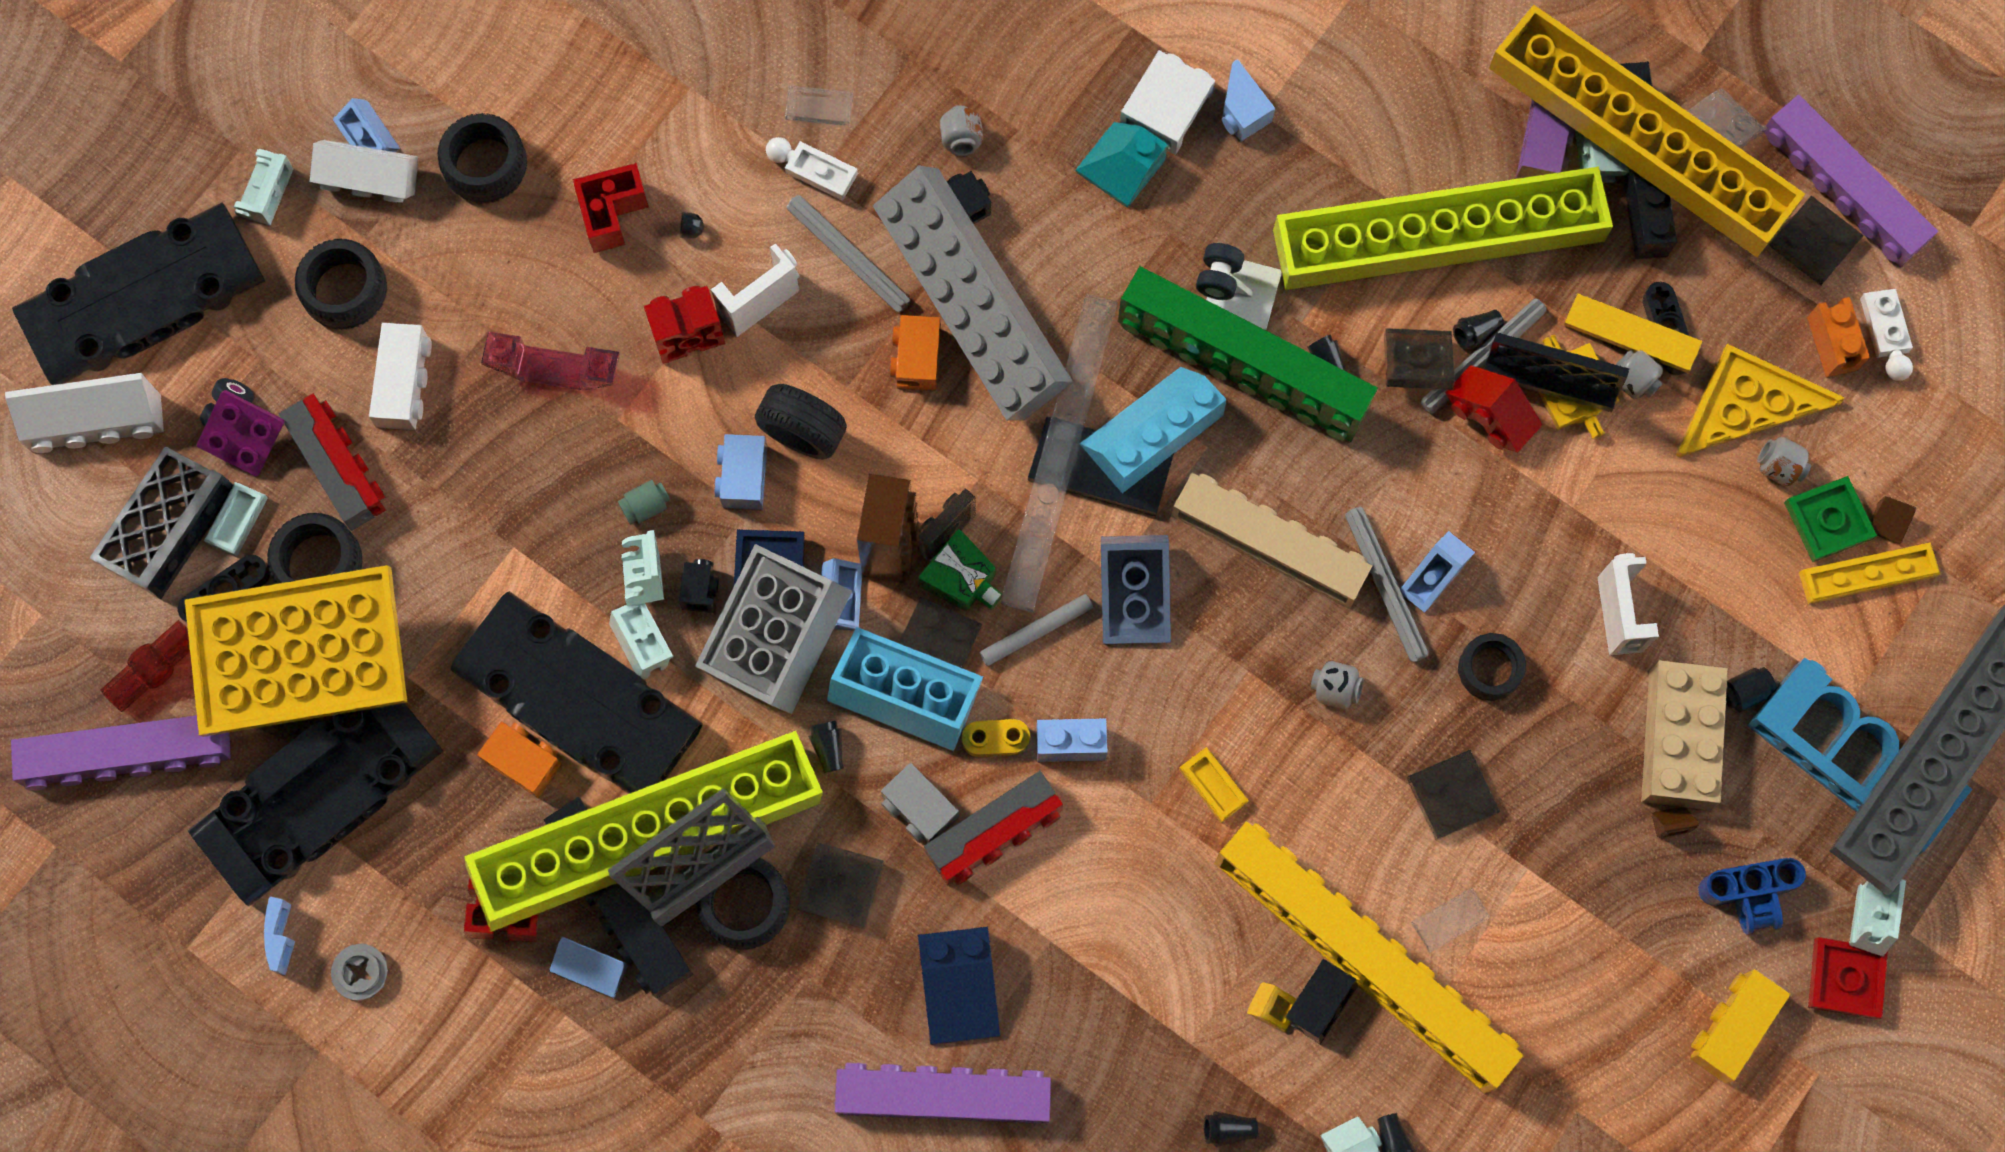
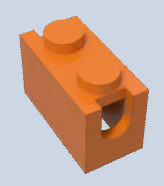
[1807,297,1870,378]
[890,315,941,391]
[477,721,562,799]

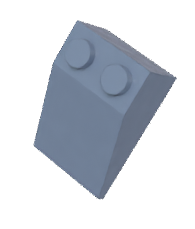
[1101,535,1171,644]

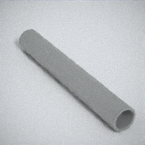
[979,594,1093,667]

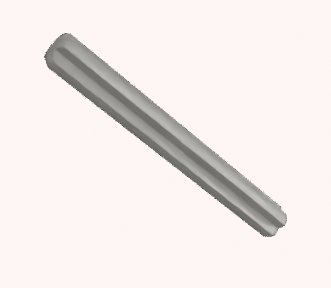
[787,195,911,313]
[1421,298,1547,414]
[1345,507,1429,662]

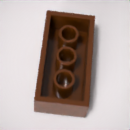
[857,473,919,583]

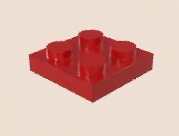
[1808,937,1888,1020]

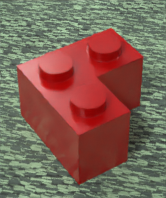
[573,163,649,253]
[1445,365,1543,453]

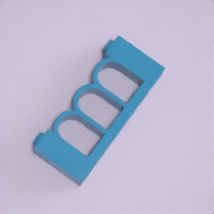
[1747,658,1973,854]

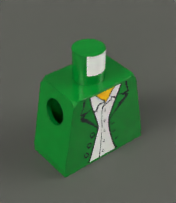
[918,529,1003,611]

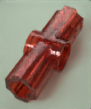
[100,620,190,713]

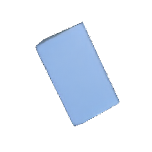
[333,98,400,152]
[821,558,862,630]
[550,937,628,998]

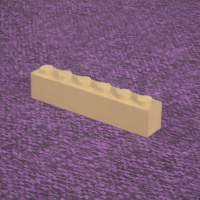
[1171,473,1372,608]

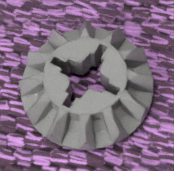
[331,944,389,1001]

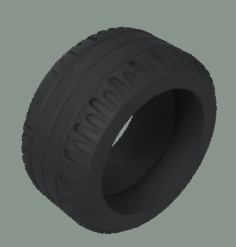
[437,113,527,203]
[295,238,387,330]
[755,384,847,459]
[267,513,362,584]
[696,858,790,950]

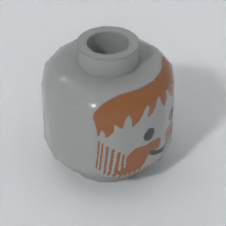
[940,105,983,156]
[1757,437,1811,486]

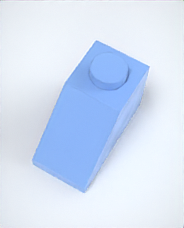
[1222,59,1275,141]
[1400,531,1475,613]

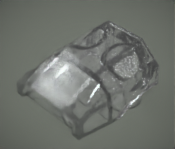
[1688,88,1767,148]

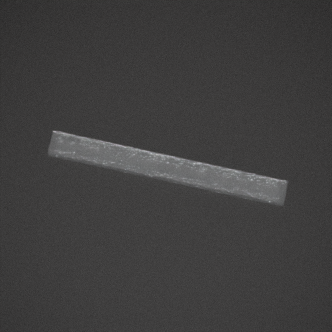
[1001,294,1118,612]

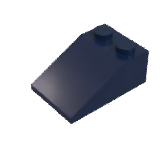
[918,926,1000,1045]

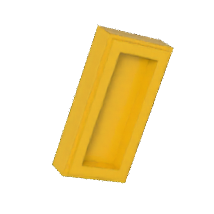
[1179,747,1249,823]

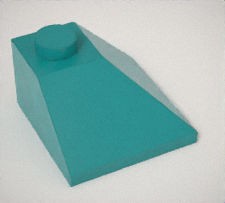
[1075,122,1168,208]

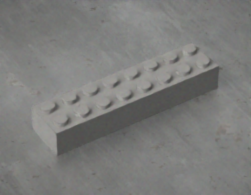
[873,165,1073,420]

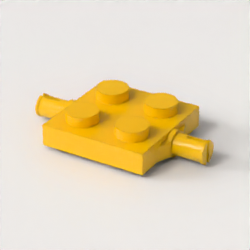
[1538,335,1619,439]

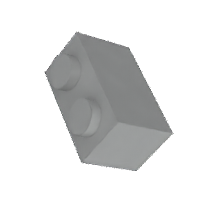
[881,762,959,843]

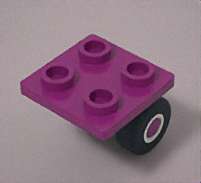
[197,378,285,476]

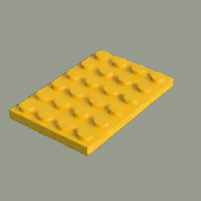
[185,565,407,737]

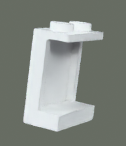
[1120,50,1215,155]
[711,244,800,337]
[1597,553,1659,655]

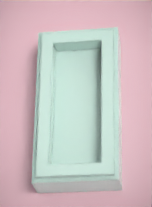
[204,482,268,557]

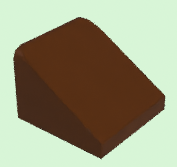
[1871,496,1916,544]
[1652,807,1699,838]

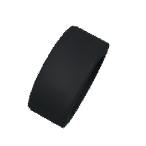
[1458,633,1526,701]

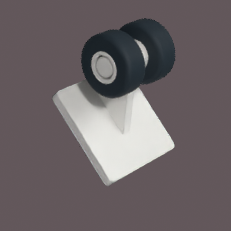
[1196,243,1282,330]

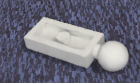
[766,137,858,201]
[1860,289,1913,381]

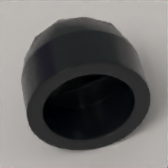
[680,212,704,239]

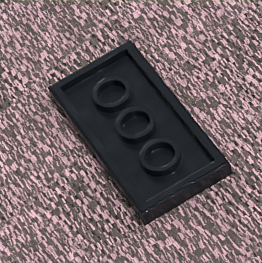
[1028,416,1174,517]

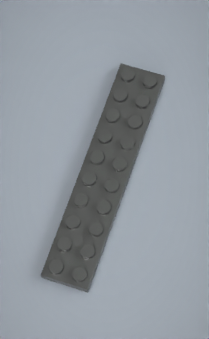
[1829,604,2005,896]

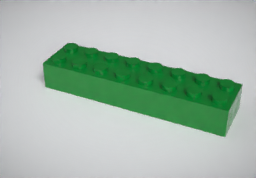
[1118,266,1378,442]

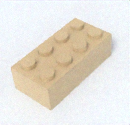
[1641,660,1728,810]

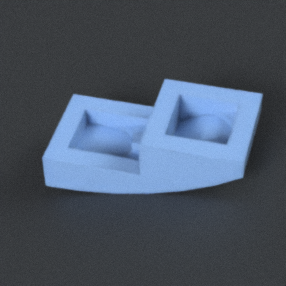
[264,896,295,976]

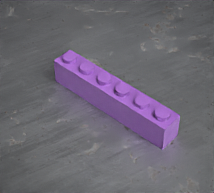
[1763,94,1938,267]
[11,715,231,790]
[835,1063,1051,1124]

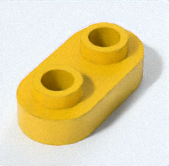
[962,719,1030,757]

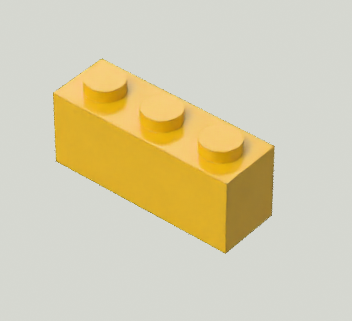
[1689,969,1790,1084]

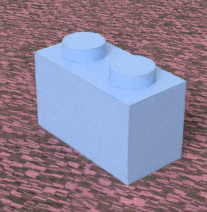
[715,434,767,510]
[1036,718,1107,762]

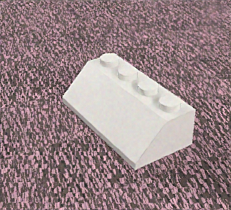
[5,373,164,453]

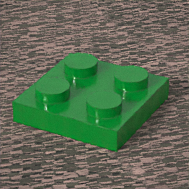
[1784,476,1877,563]

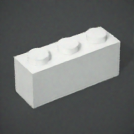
[310,140,419,203]
[369,323,432,430]

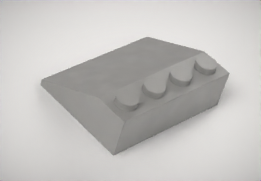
[695,544,852,714]

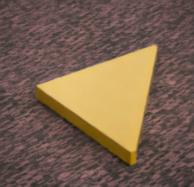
[1676,344,1845,457]

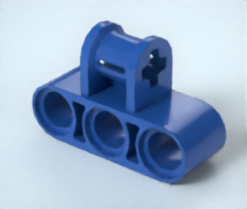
[1698,858,1806,935]

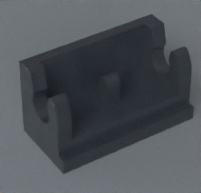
[1285,959,1358,1045]

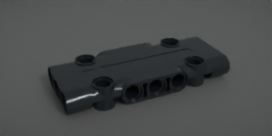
[12,202,265,385]
[451,591,703,794]
[188,703,444,907]

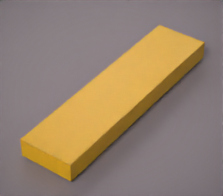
[1564,294,1703,374]
[1799,542,1940,604]

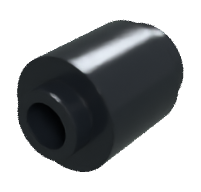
[1726,667,1777,712]

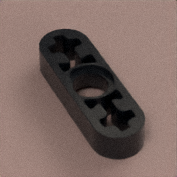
[1642,281,1695,375]
[178,555,270,623]

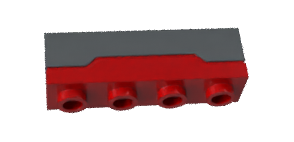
[278,393,386,531]
[924,771,1063,886]

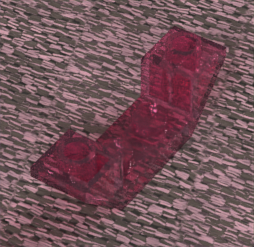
[481,331,620,391]

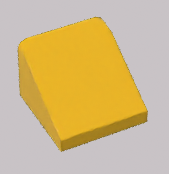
[1247,982,1297,1032]

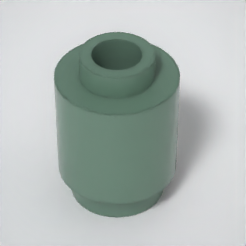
[617,479,670,525]

